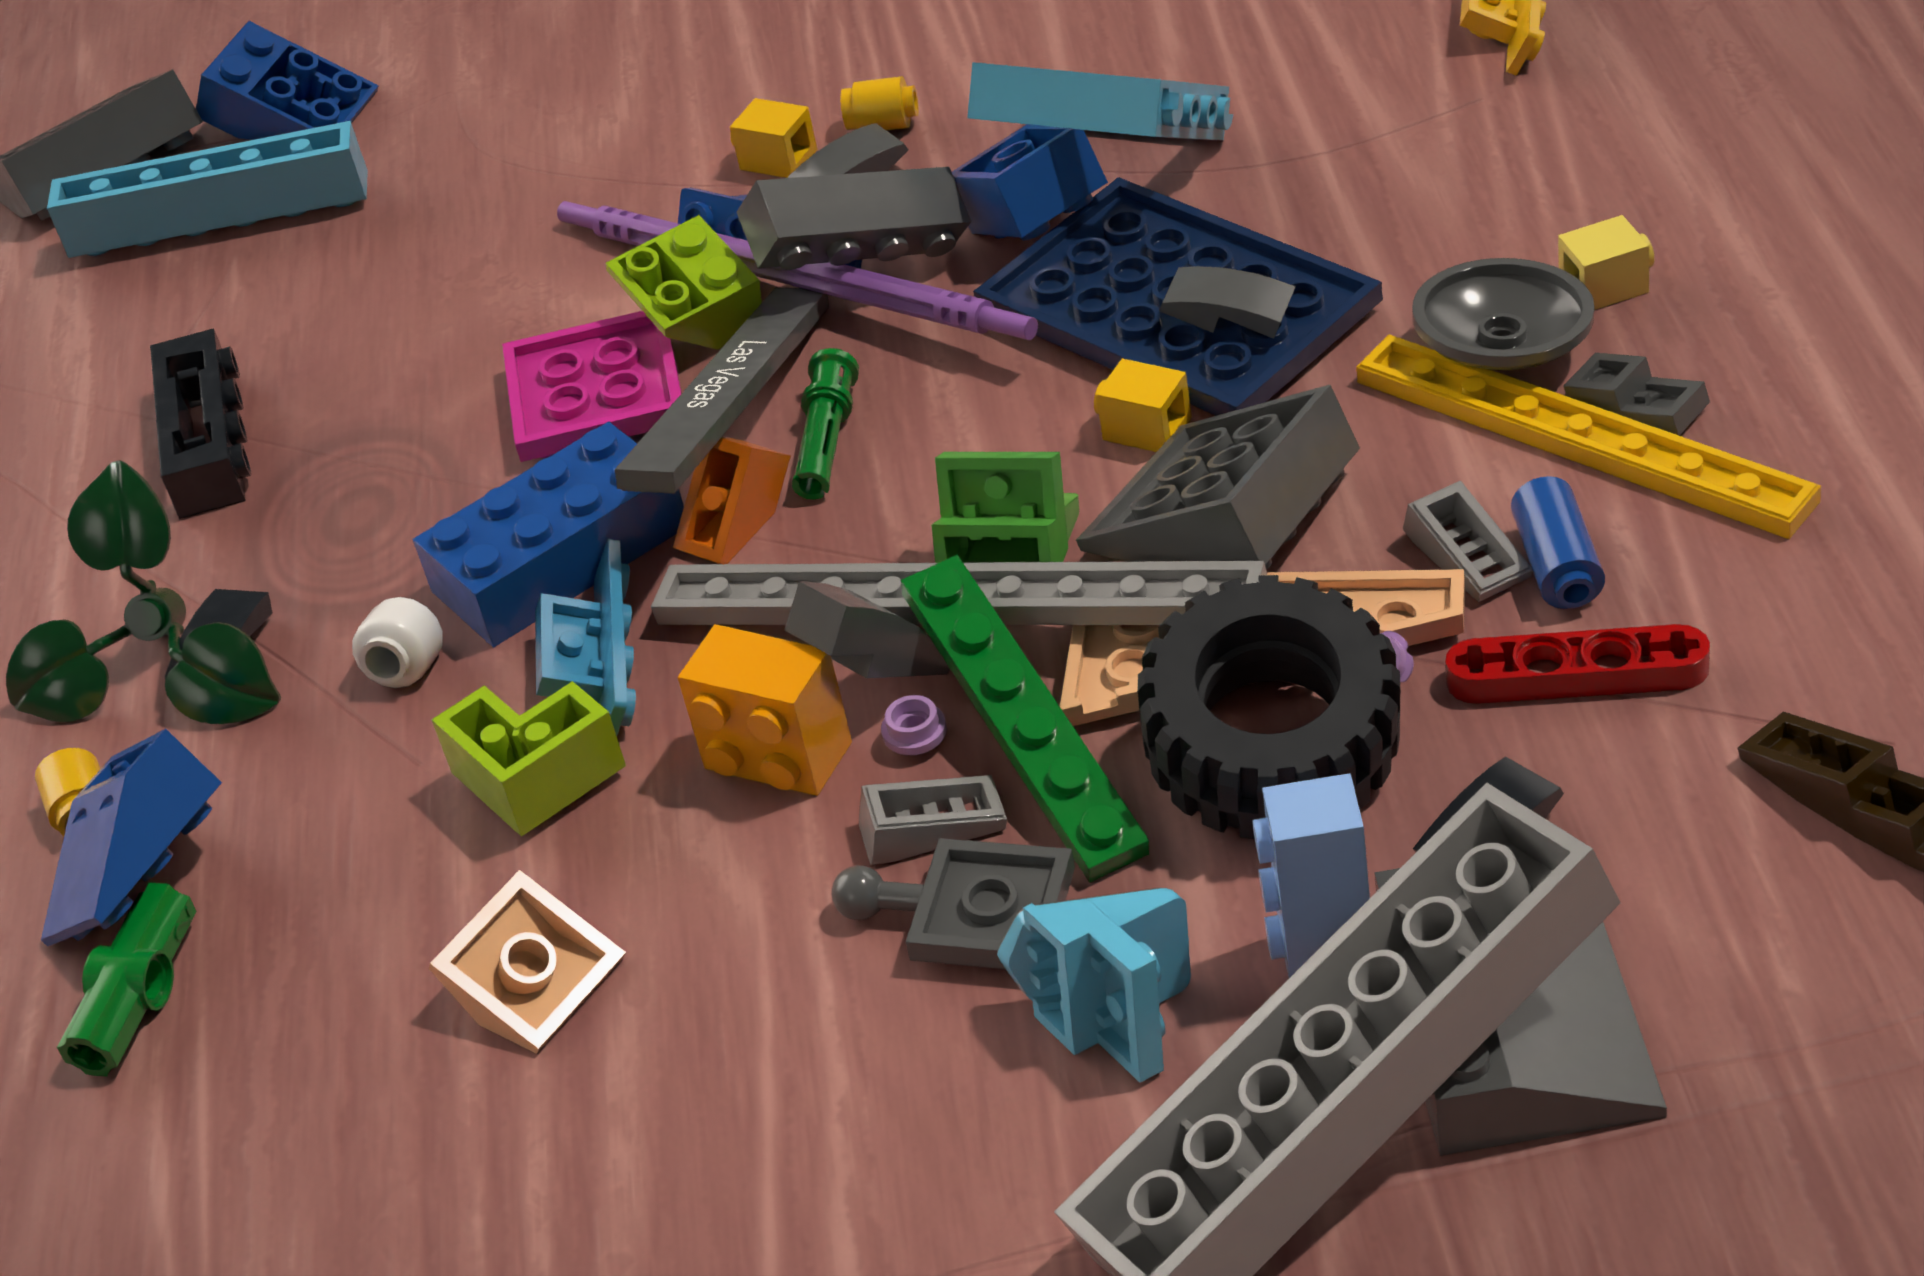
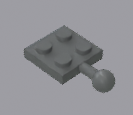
[831,838,1075,969]

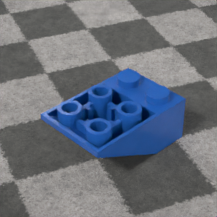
[196,20,379,140]
[41,729,222,946]

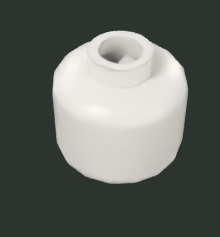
[352,597,443,688]

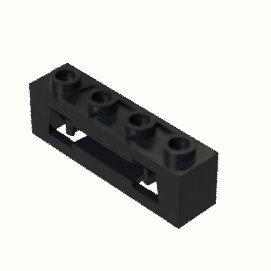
[150,328,251,519]

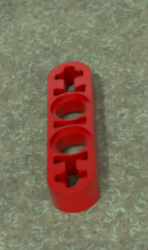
[1445,624,1710,704]

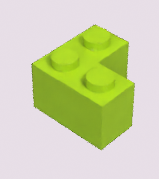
[431,681,626,837]

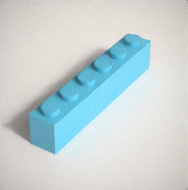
[47,121,368,258]

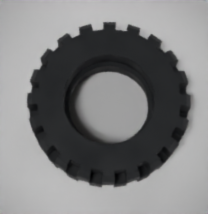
[1137,575,1400,839]

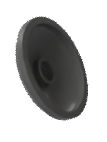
[1412,258,1594,370]

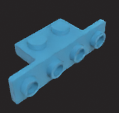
[535,539,636,736]

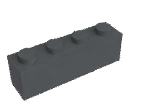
[737,167,972,270]

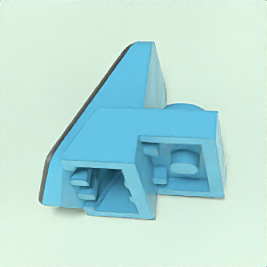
[997,888,1191,1083]

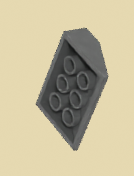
[0,69,203,220]
[1076,385,1360,569]
[1374,868,1667,1156]

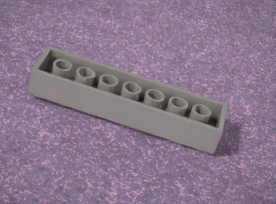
[1054,783,1621,1276]

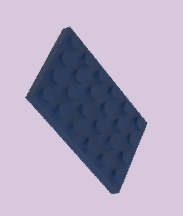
[973,177,1383,416]

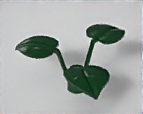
[6,460,281,724]

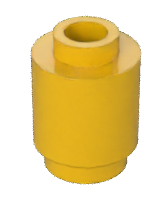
[840,76,919,131]
[35,748,100,837]

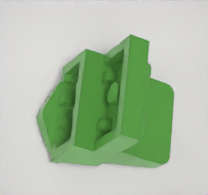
[931,452,1080,563]

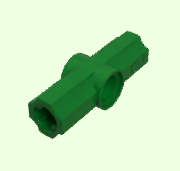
[57,883,197,1077]

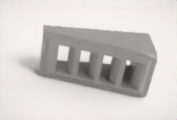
[1403,480,1533,602]
[859,775,1007,865]

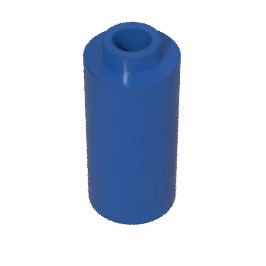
[1511,476,1605,609]

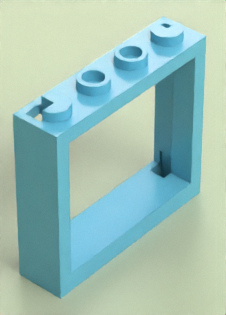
[967,62,1233,140]

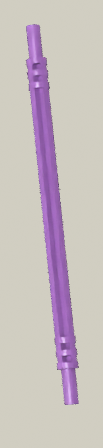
[557,201,1038,340]

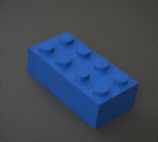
[412,422,684,648]

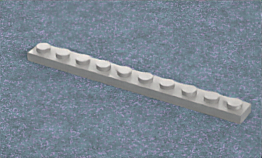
[651,561,1267,625]

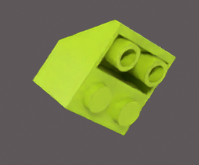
[605,215,762,349]

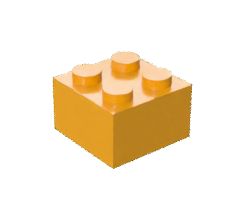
[677,624,852,796]

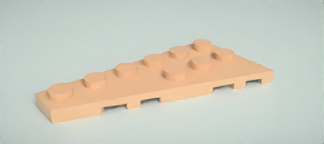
[1060,569,1465,726]

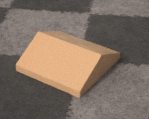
[429,870,626,1054]

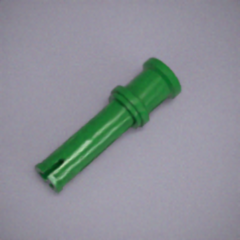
[792,348,859,500]

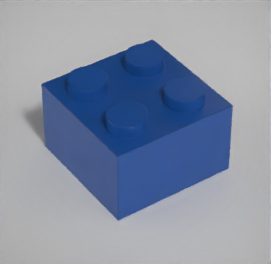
[952,124,1108,241]

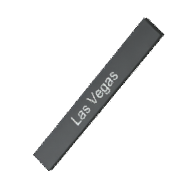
[615,287,829,494]

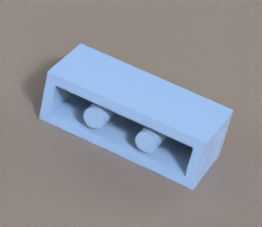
[1252,773,1370,978]

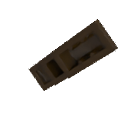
[1737,711,1924,872]

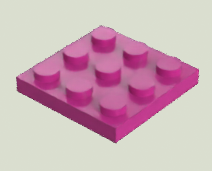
[502,311,682,462]

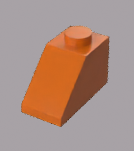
[673,436,791,564]

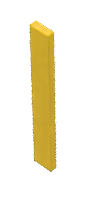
[1356,334,1821,539]

